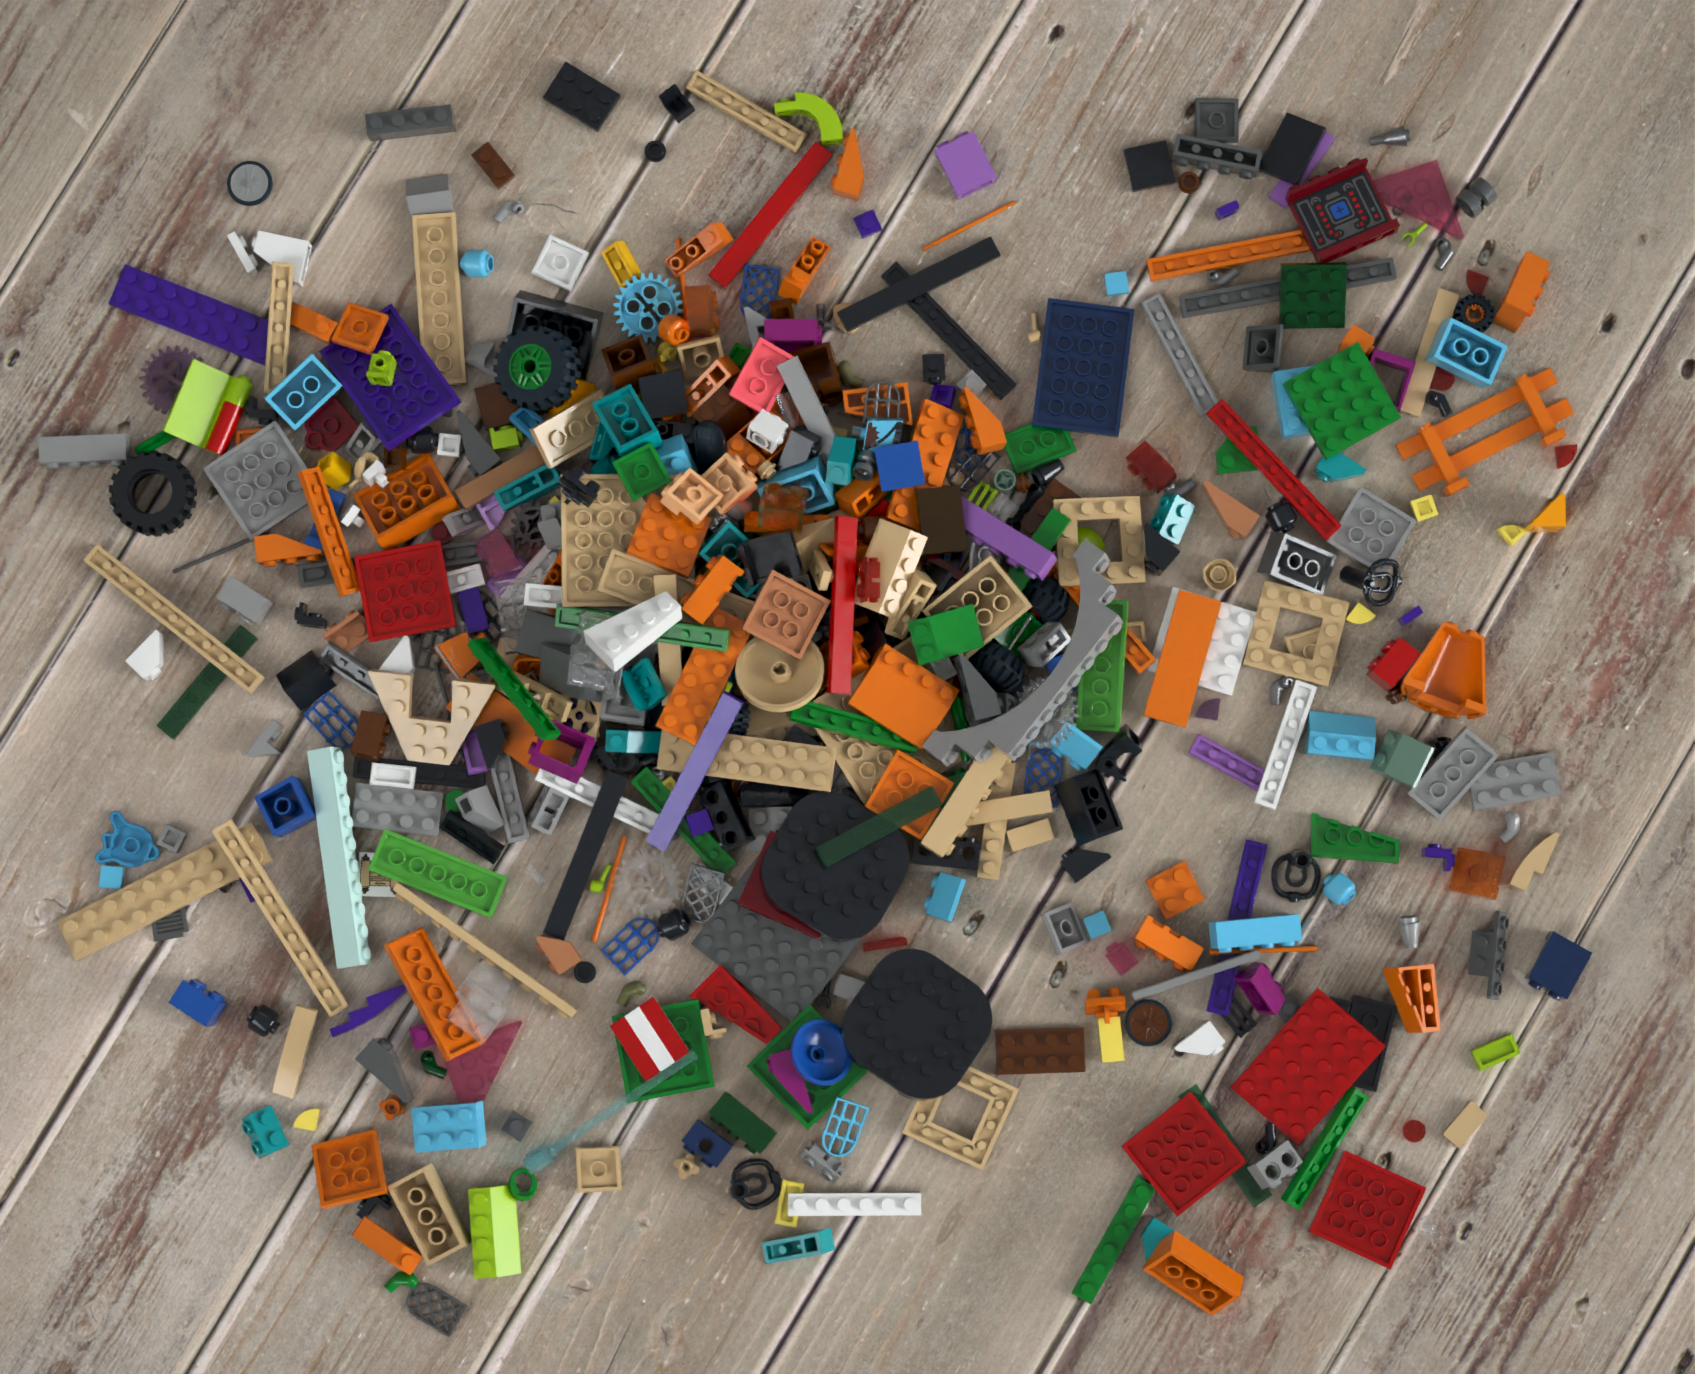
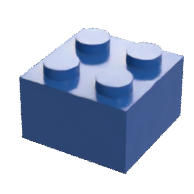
[254,776,316,838]
[168,979,228,1027]

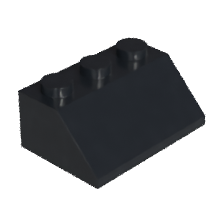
[1054,769,1123,846]

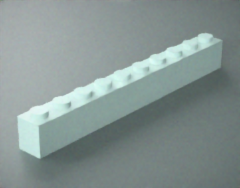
[307,747,371,969]

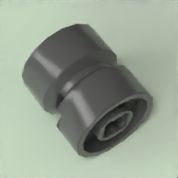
[1455,177,1497,218]

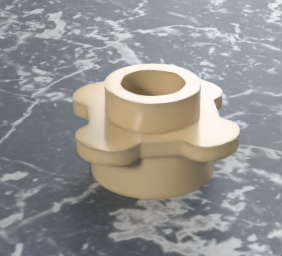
[674,1154,699,1180]

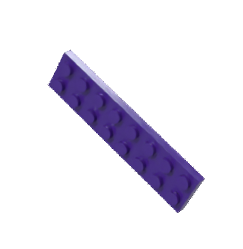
[108,264,268,366]

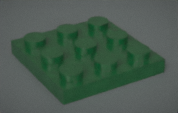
[1278,262,1347,329]

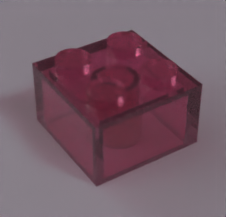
[475,527,524,582]

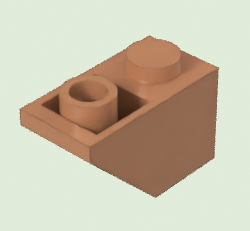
[535,936,583,975]

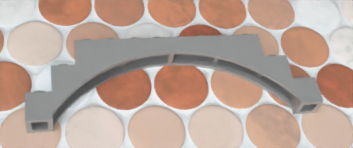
[922,539,1123,767]

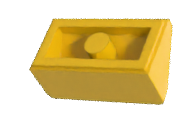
[600,240,642,288]

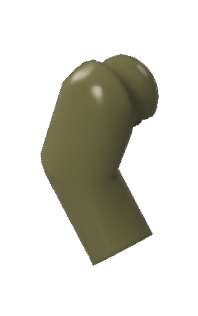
[837,360,864,389]
[616,981,646,1007]

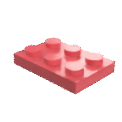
[728,337,794,413]

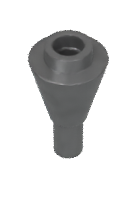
[1370,125,1411,146]

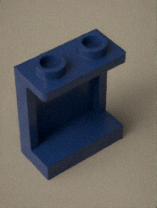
[1524,931,1592,1001]

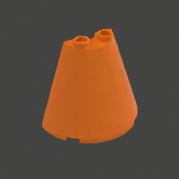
[1401,622,1486,719]

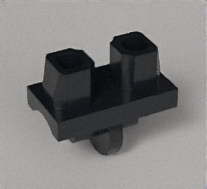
[557,467,600,508]

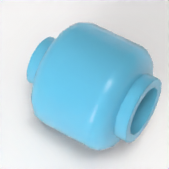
[460,250,494,278]
[1323,873,1356,905]

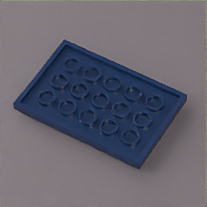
[1032,298,1134,438]

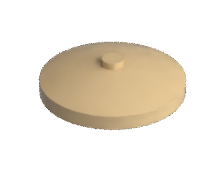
[735,637,825,712]

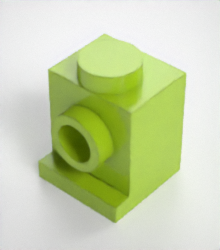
[366,350,397,386]
[489,425,524,453]

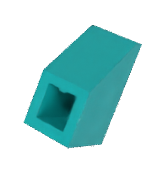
[1140,1216,1174,1262]

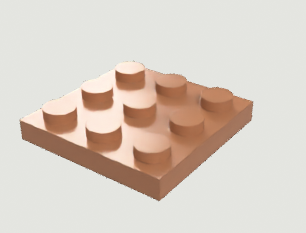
[741,570,831,660]

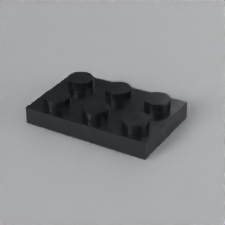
[543,62,621,132]

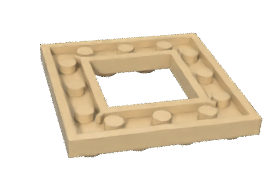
[1052,496,1146,587]
[1242,580,1350,687]
[902,1066,1019,1170]

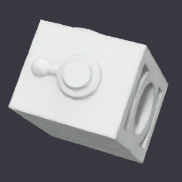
[746,409,788,454]

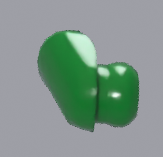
[384,1271,418,1293]

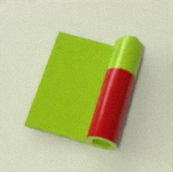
[162,359,254,456]

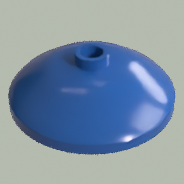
[791,1019,852,1086]

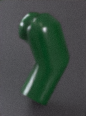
[420,1050,448,1080]

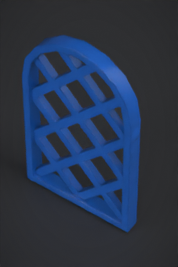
[740,264,780,319]
[1024,749,1062,808]

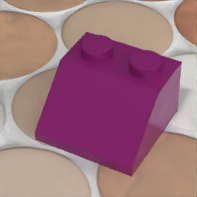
[1234,962,1286,1015]

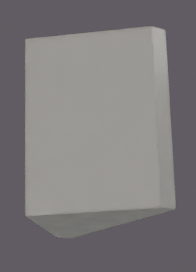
[406,174,454,222]
[1040,902,1089,955]

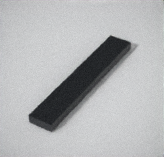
[353,758,486,789]

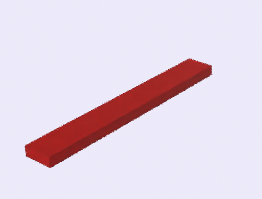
[708,142,833,289]
[1206,399,1342,541]
[827,516,858,695]

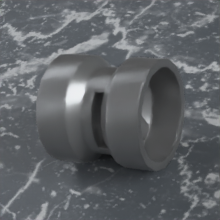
[852,450,877,481]

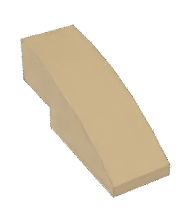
[1506,832,1560,891]

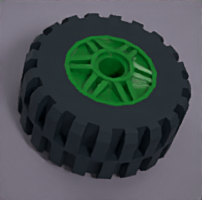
[493,325,581,411]

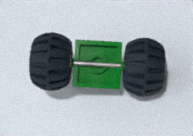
[971,576,1069,693]

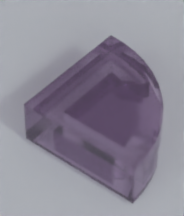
[1195,698,1220,721]

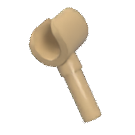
[1027,313,1040,345]

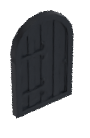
[693,420,728,474]

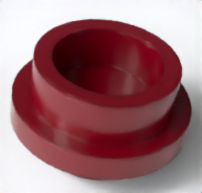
[431,522,452,544]

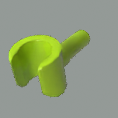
[1402,222,1428,247]
[590,864,612,893]

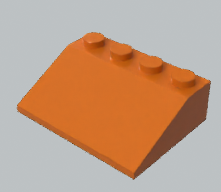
[353,454,461,551]
[847,644,960,750]

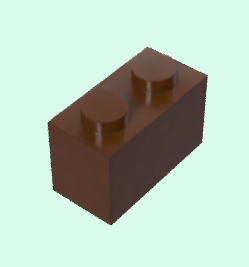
[350,710,392,763]

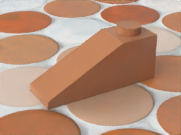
[1201,480,1260,540]

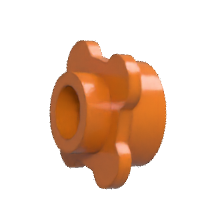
[379,1094,405,1120]

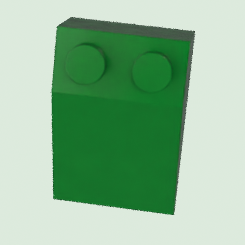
[907,604,984,665]

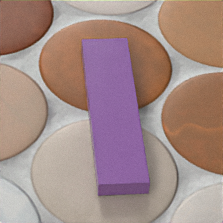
[1268,132,1335,209]
[1188,734,1265,791]

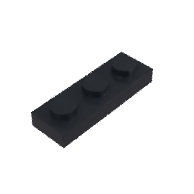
[440,810,505,864]

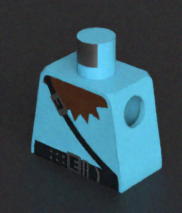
[851,418,903,453]

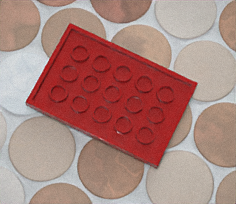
[1230,987,1386,1145]

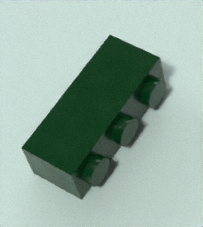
[709,1091,778,1154]

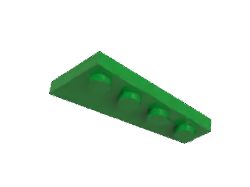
[1310,813,1399,864]

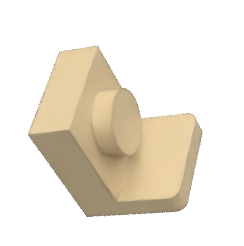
[700,1008,727,1040]

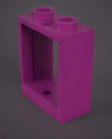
[764,319,822,353]
[1369,348,1416,412]
[527,719,596,784]

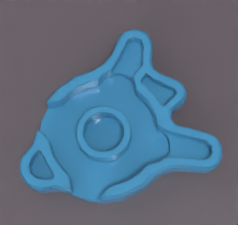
[95,811,160,868]

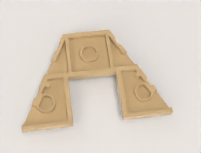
[368,669,497,765]

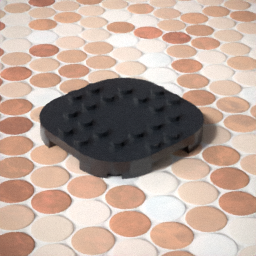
[759,791,909,942]
[841,949,992,1101]

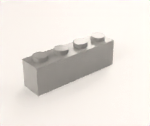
[38,433,131,469]

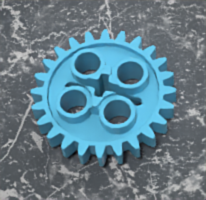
[613,272,683,343]

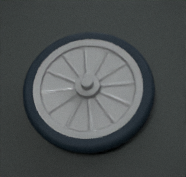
[227,161,273,206]

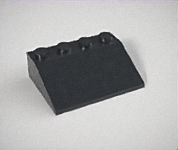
[506,290,604,380]

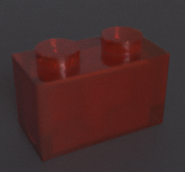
[1126,441,1177,494]

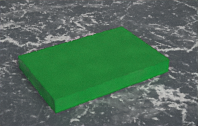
[1004,423,1077,475]

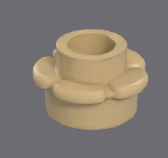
[756,460,777,480]

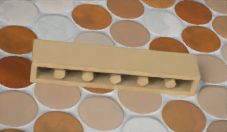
[920,747,1012,858]

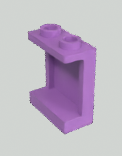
[934,131,996,201]

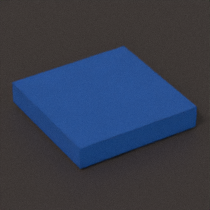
[874,440,925,492]

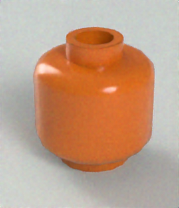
[658,314,690,346]

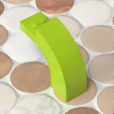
[774,92,843,146]

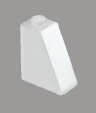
[251,230,312,287]

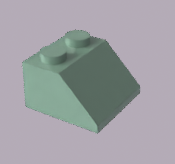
[1370,729,1434,788]

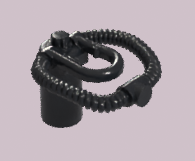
[1340,558,1402,607]
[1271,848,1321,903]
[728,1158,781,1210]

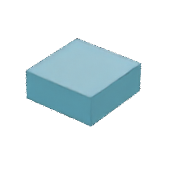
[1104,271,1129,297]
[99,865,125,889]
[1083,911,1112,939]

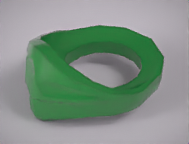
[509,1168,537,1202]

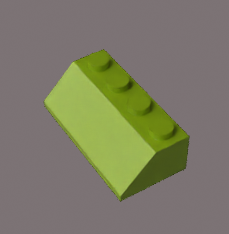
[468,1184,522,1279]

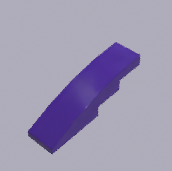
[330,984,407,1037]

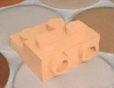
[701,452,758,515]
[660,468,724,525]

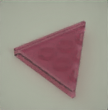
[1373,160,1464,240]
[442,1020,522,1102]

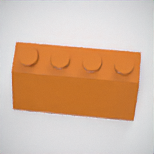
[1143,1230,1244,1316]

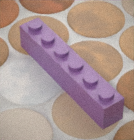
[961,496,1058,581]

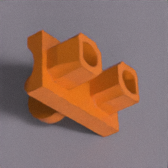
[1085,987,1126,1024]

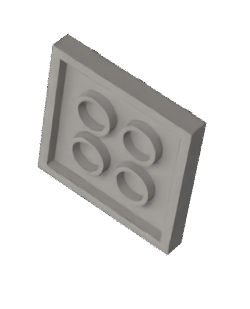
[1326,487,1417,573]

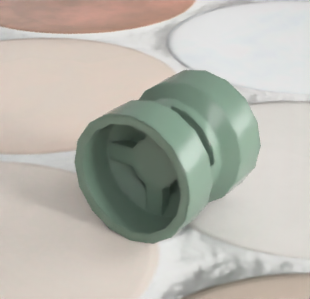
[993,469,1016,494]

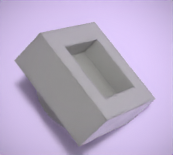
[956,370,987,396]

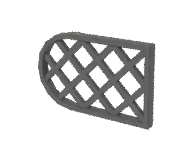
[681,863,725,923]
[406,1283,467,1337]

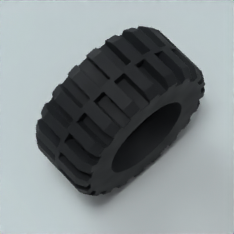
[109,451,197,537]

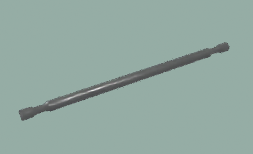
[173,530,271,574]
[433,661,466,763]

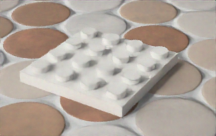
[1147,587,1256,696]

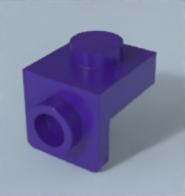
[1421,844,1455,872]

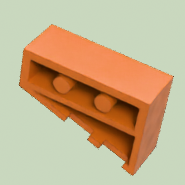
[1493,251,1550,333]
[842,382,913,426]

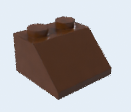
[693,385,754,442]

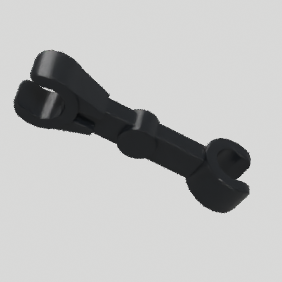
[1005,483,1045,531]

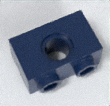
[682,1119,734,1168]

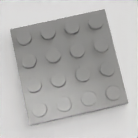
[203,420,308,541]

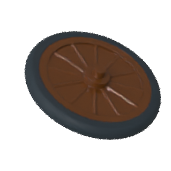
[1125,999,1172,1046]

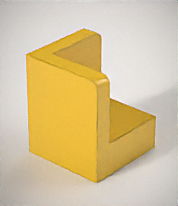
[317,451,352,490]

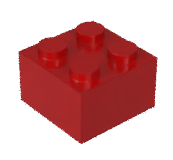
[1366,637,1420,691]

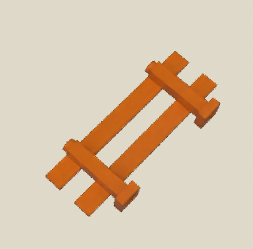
[1395,368,1574,497]

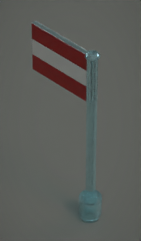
[523,997,698,1174]

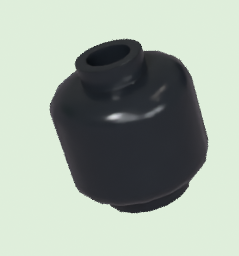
[406,426,439,454]
[1265,500,1298,533]
[657,908,691,941]
[246,1004,280,1037]

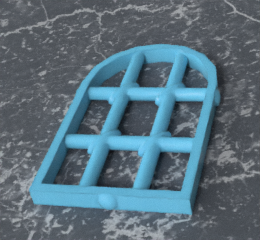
[821,1097,869,1157]

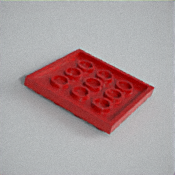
[354,540,457,643]
[1121,1091,1247,1217]
[1308,1150,1426,1270]

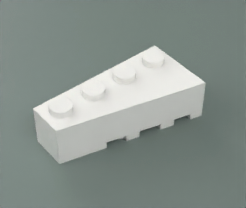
[583,591,682,672]

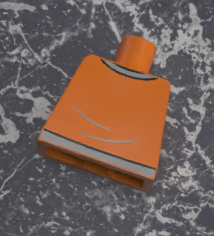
[434,632,486,679]

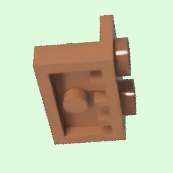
[322,610,369,653]

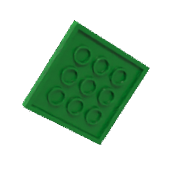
[1282,342,1401,460]
[612,999,715,1103]
[747,1004,868,1130]

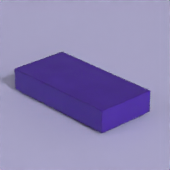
[457,586,490,635]

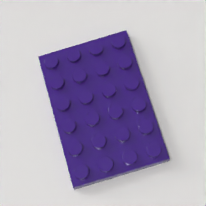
[319,304,461,451]

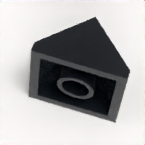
[276,650,337,711]

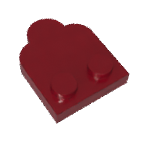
[304,395,359,452]

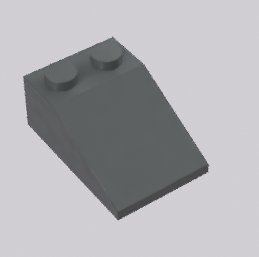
[1257,531,1337,595]
[539,643,607,703]
[953,655,1003,722]
[355,1038,414,1103]

